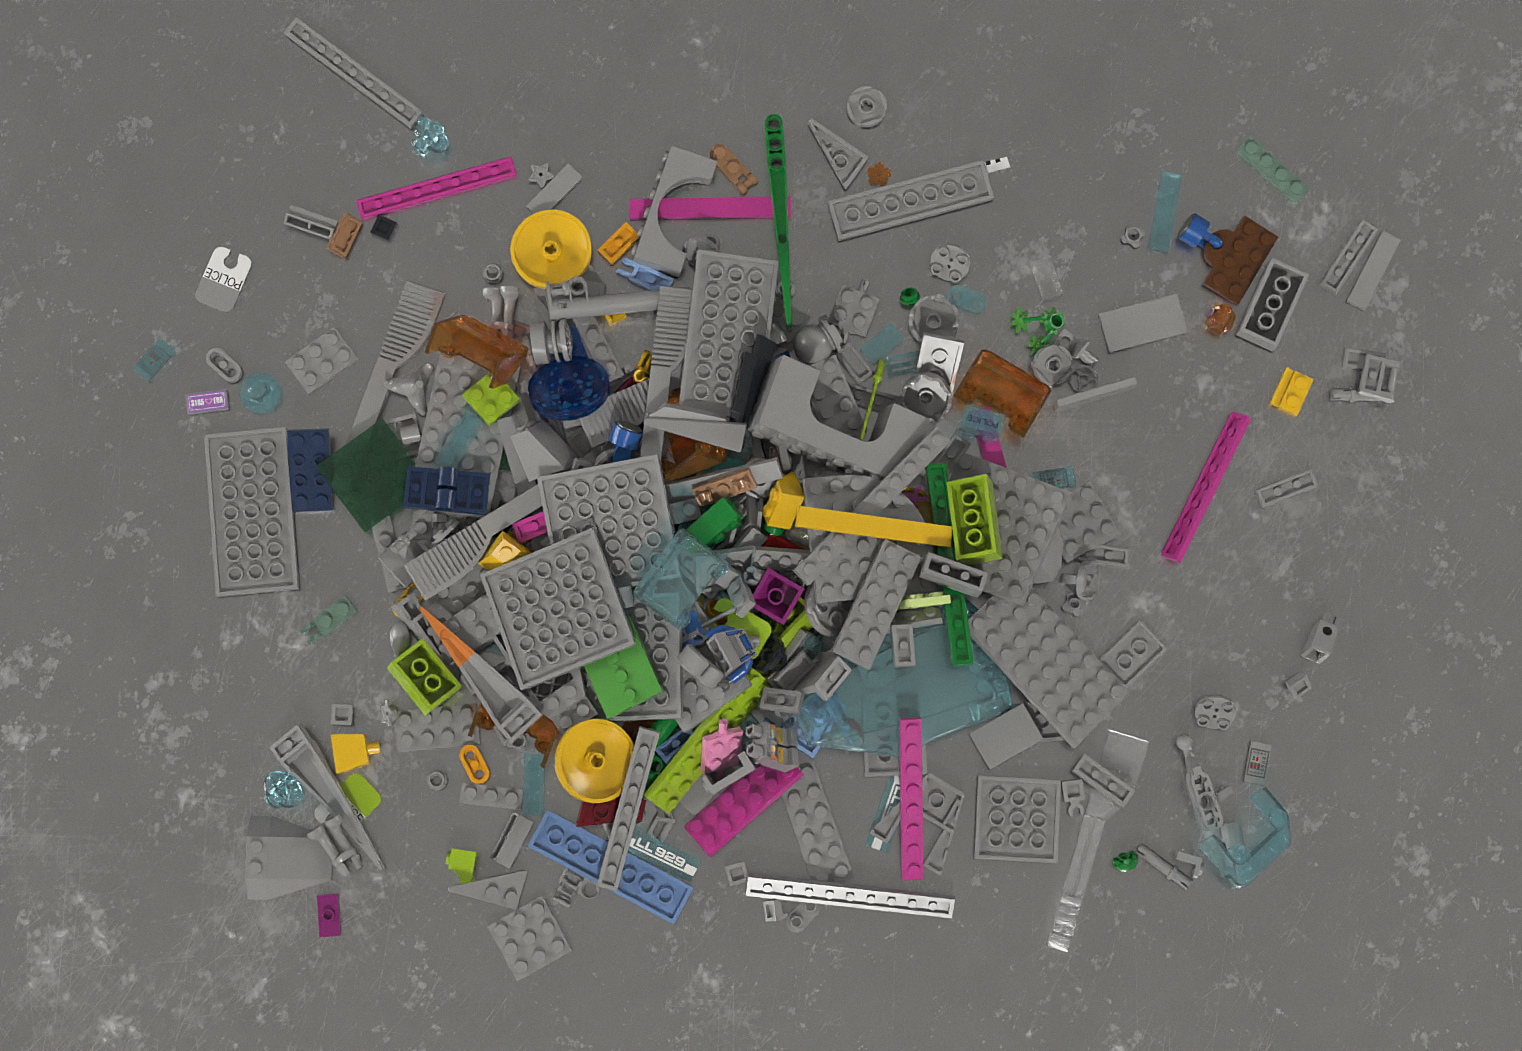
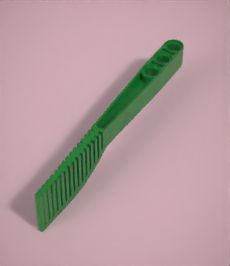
[765,114,792,332]

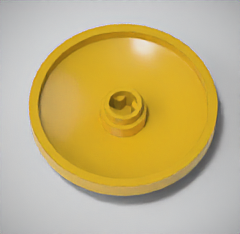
[510,209,592,289]
[555,719,634,803]

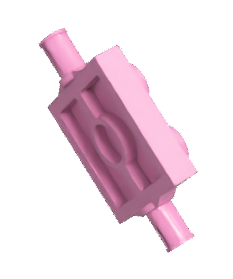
[700,719,743,781]

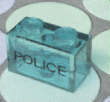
[959,405,1006,443]

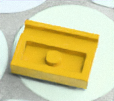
[1269,367,1314,417]

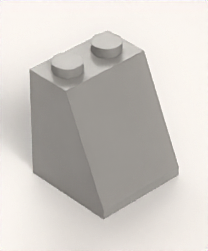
[510,419,579,482]

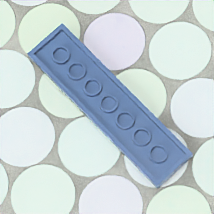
[528,810,694,924]

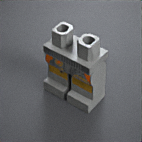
[746,722,799,772]

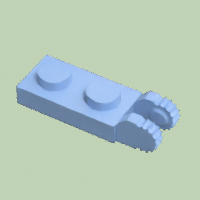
[616,257,674,290]

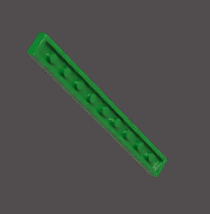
[925,463,974,667]

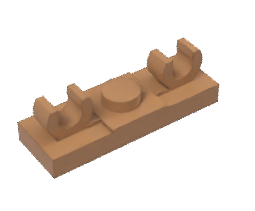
[692,468,757,507]

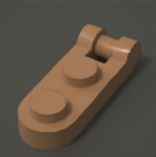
[710,144,758,195]

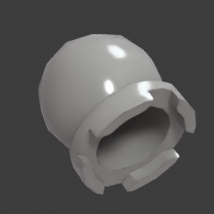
[793,314,845,364]

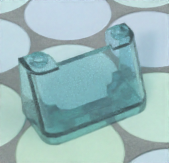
[633,528,730,630]

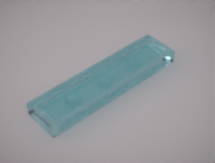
[1148,171,1182,253]

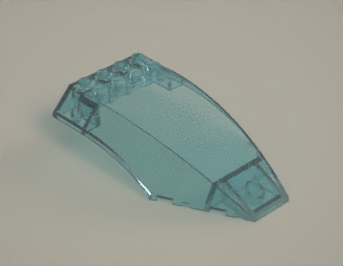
[795,597,1012,757]

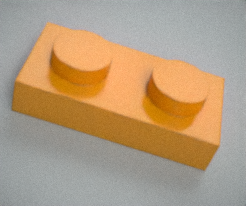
[597,222,641,265]

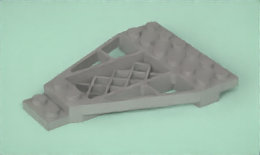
[442,593,599,736]

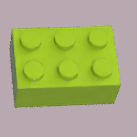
[387,638,462,716]

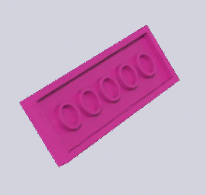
[684,763,804,857]

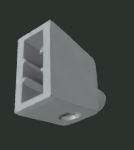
[1301,613,1339,664]

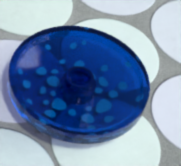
[528,356,610,421]

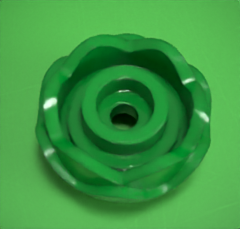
[1113,851,1138,872]

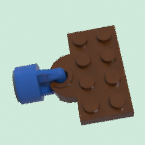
[1178,213,1278,306]

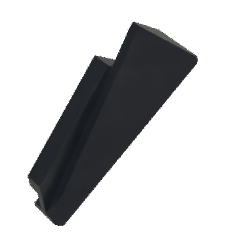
[729,334,777,426]

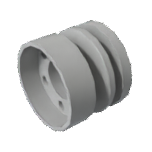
[530,319,573,365]

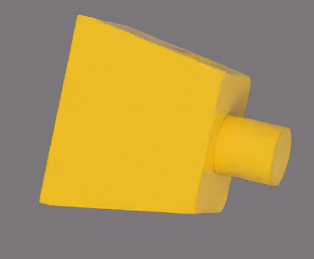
[330,734,381,774]

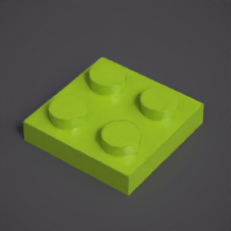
[462,369,520,427]

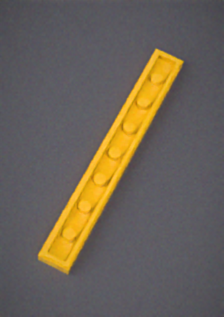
[795,506,952,547]

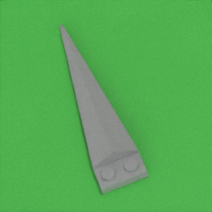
[270,723,385,870]

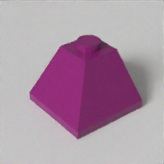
[753,568,804,625]

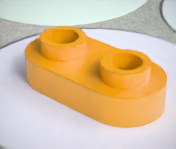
[459,745,490,784]

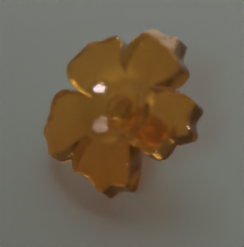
[867,162,891,186]

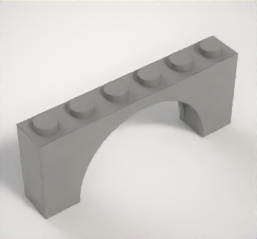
[631,146,717,277]

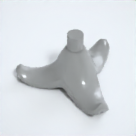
[384,363,433,416]

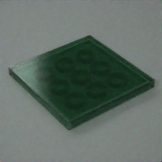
[316,418,416,533]

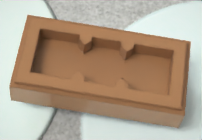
[326,212,363,258]

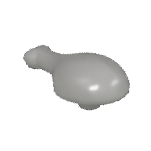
[389,621,409,659]

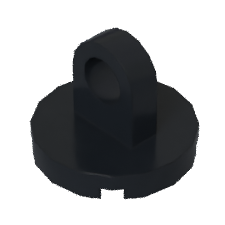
[751,632,787,673]

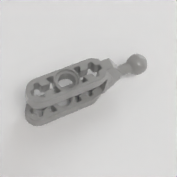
[1176,734,1223,831]

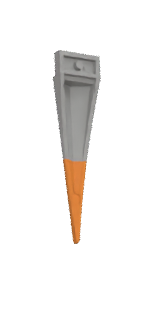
[420,606,543,743]

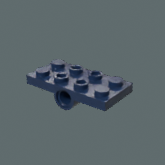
[287,428,334,512]
[403,466,491,515]

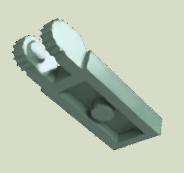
[300,595,358,645]

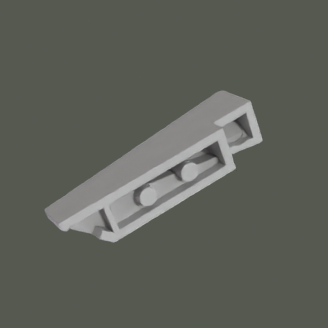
[643,403,747,452]
[391,593,460,683]

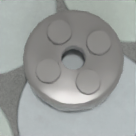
[908,294,960,344]
[901,372,952,423]

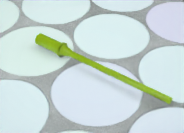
[859,360,886,441]

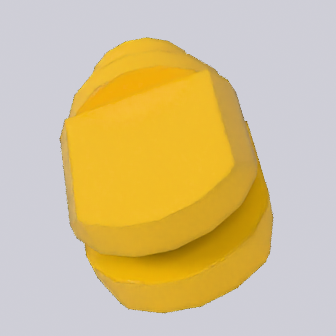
[634,350,652,378]

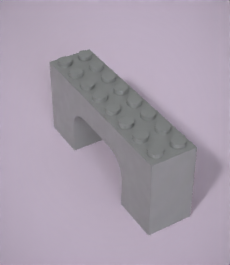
[746,355,930,487]

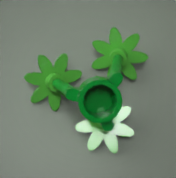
[1010,307,1065,354]

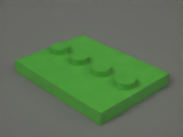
[584,616,664,719]

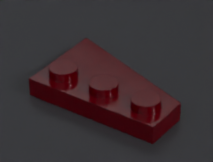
[575,795,647,827]

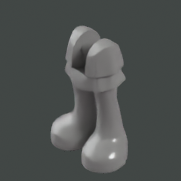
[483,286,519,345]
[306,813,362,877]

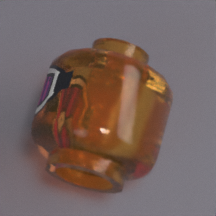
[1206,303,1236,335]

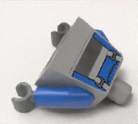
[693,625,760,692]

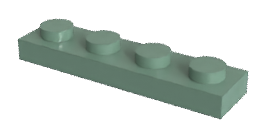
[1236,135,1310,205]

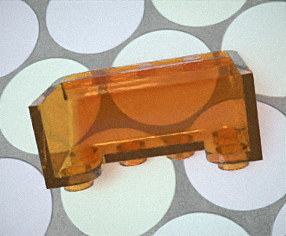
[953,349,1051,438]

